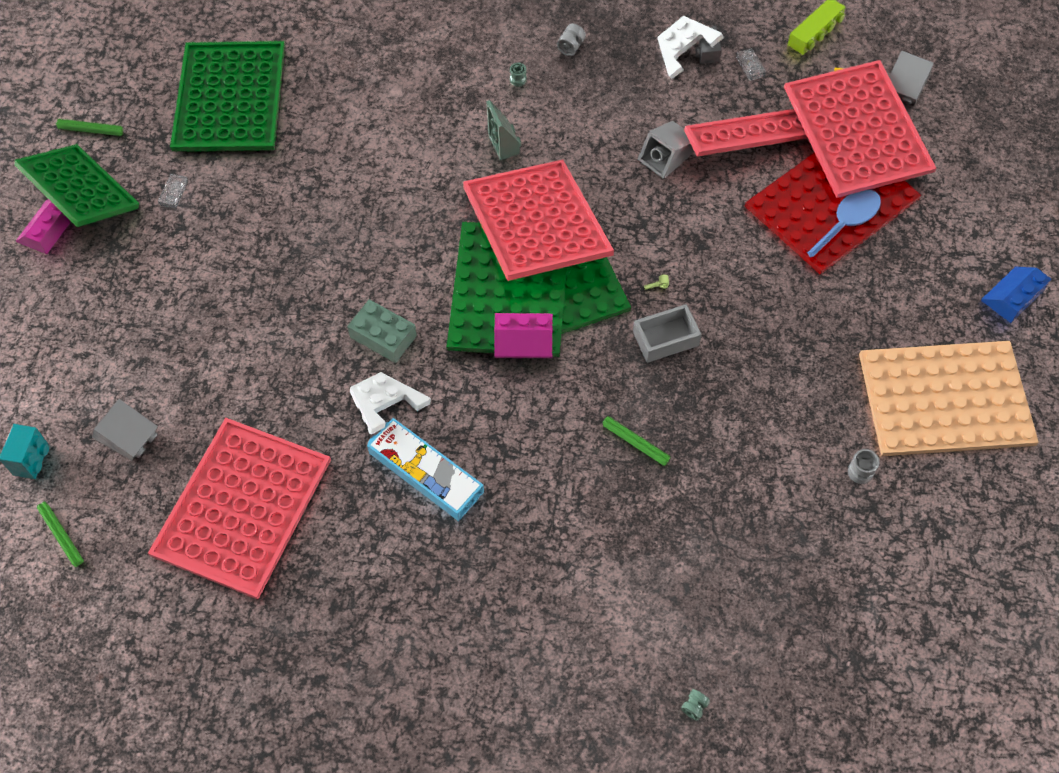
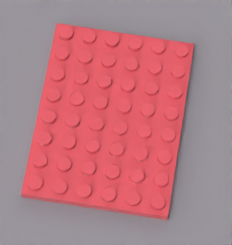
[784,60,937,198]
[463,159,614,281]
[148,418,331,600]

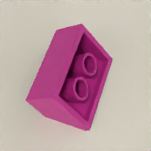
[16,199,71,254]
[494,313,553,358]

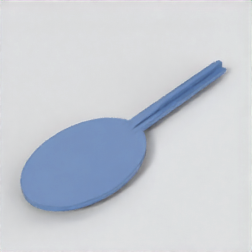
[807,190,881,257]

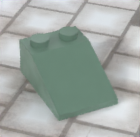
[486,100,522,160]

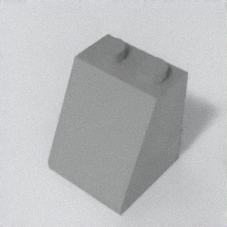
[889,51,934,105]
[637,121,694,179]
[92,399,158,461]

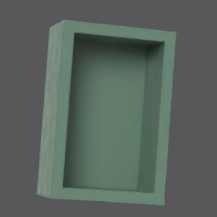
[347,299,417,363]

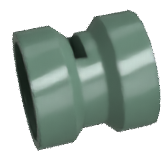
[510,62,527,87]
[681,689,710,720]

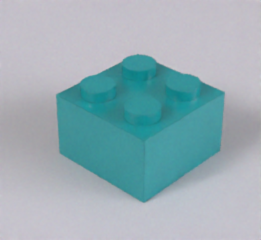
[0,424,49,479]

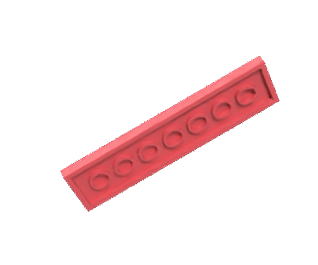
[684,109,808,157]

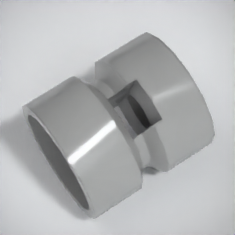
[557,24,586,56]
[848,449,880,484]

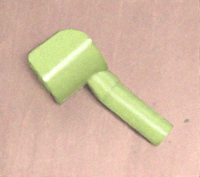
[644,274,669,290]

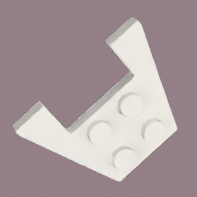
[657,16,724,79]
[350,372,431,435]

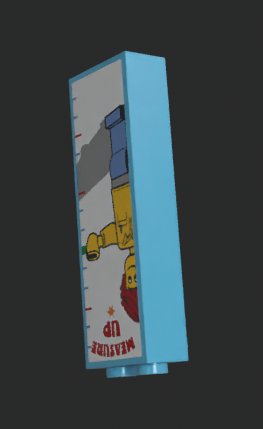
[367,418,484,521]

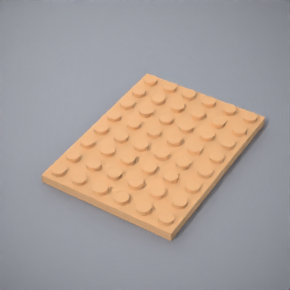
[859,341,1039,456]

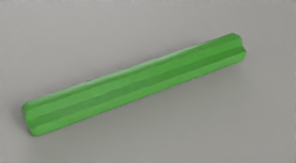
[56,119,124,136]
[602,416,670,466]
[37,502,84,567]

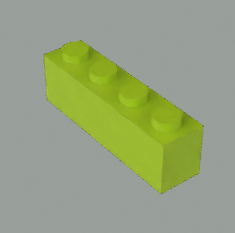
[787,0,846,55]

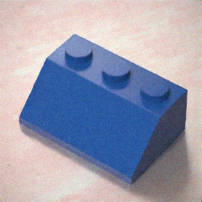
[981,267,1051,323]

